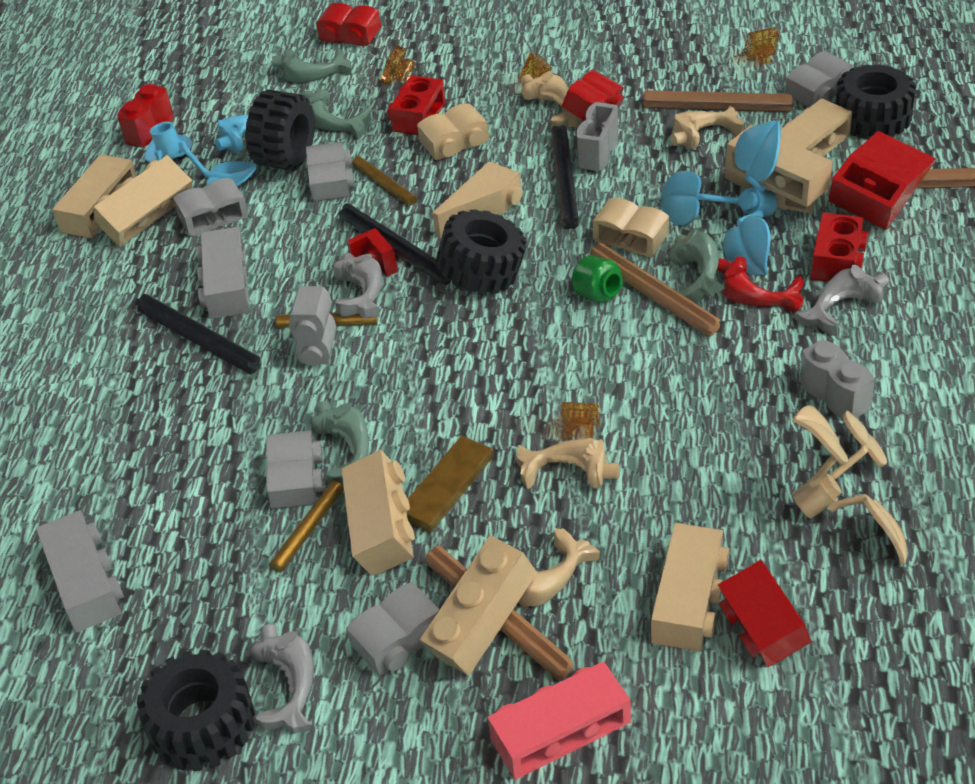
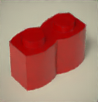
[316,3,381,46]
[561,69,624,121]
[117,84,174,148]

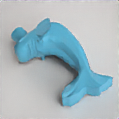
[215,115,248,153]

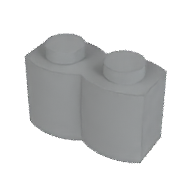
[785,51,854,107]
[577,102,618,171]
[306,141,355,201]
[173,178,248,236]
[289,286,336,366]
[800,339,874,419]
[266,430,324,509]
[346,582,440,676]

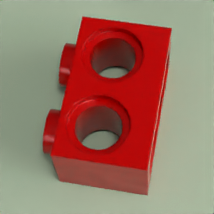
[387,75,446,135]
[811,212,868,282]

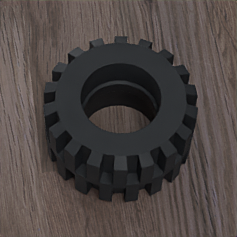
[835,64,916,139]
[245,90,315,171]
[436,209,526,294]
[137,649,255,771]

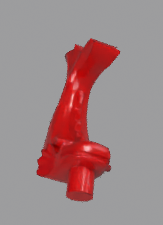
[716,256,804,315]

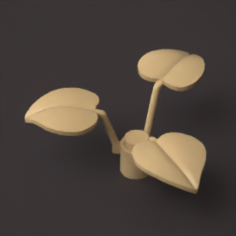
[792,405,907,566]

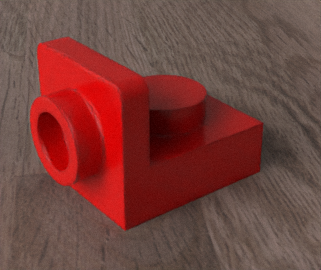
[347,228,398,277]

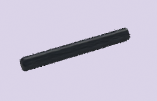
[551,125,579,229]
[339,203,451,285]
[135,294,262,374]

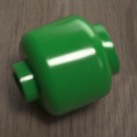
[572,255,623,302]

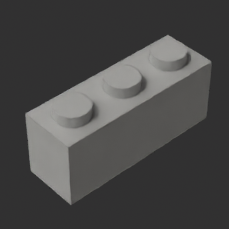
[196,226,250,319]
[36,510,124,633]

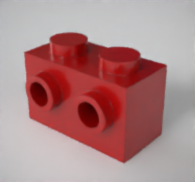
[718,559,812,667]

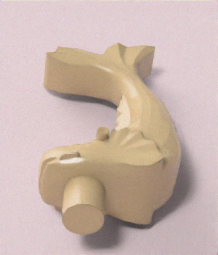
[521,71,584,130]
[670,105,744,150]
[516,438,620,489]
[518,528,600,608]

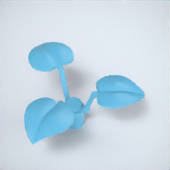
[661,121,781,275]
[145,122,258,186]

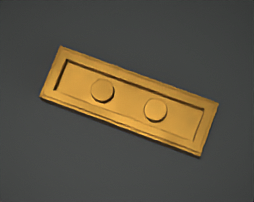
[406,435,494,533]

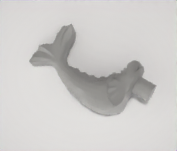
[333,253,382,319]
[795,265,889,336]
[251,624,314,734]

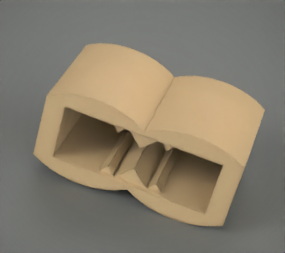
[417,103,489,160]
[593,198,669,257]

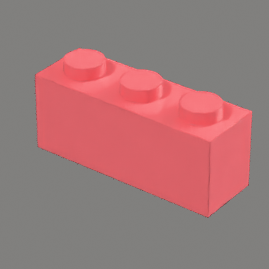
[487,661,631,780]

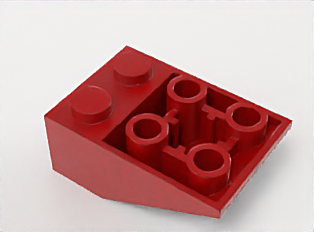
[828,131,936,231]

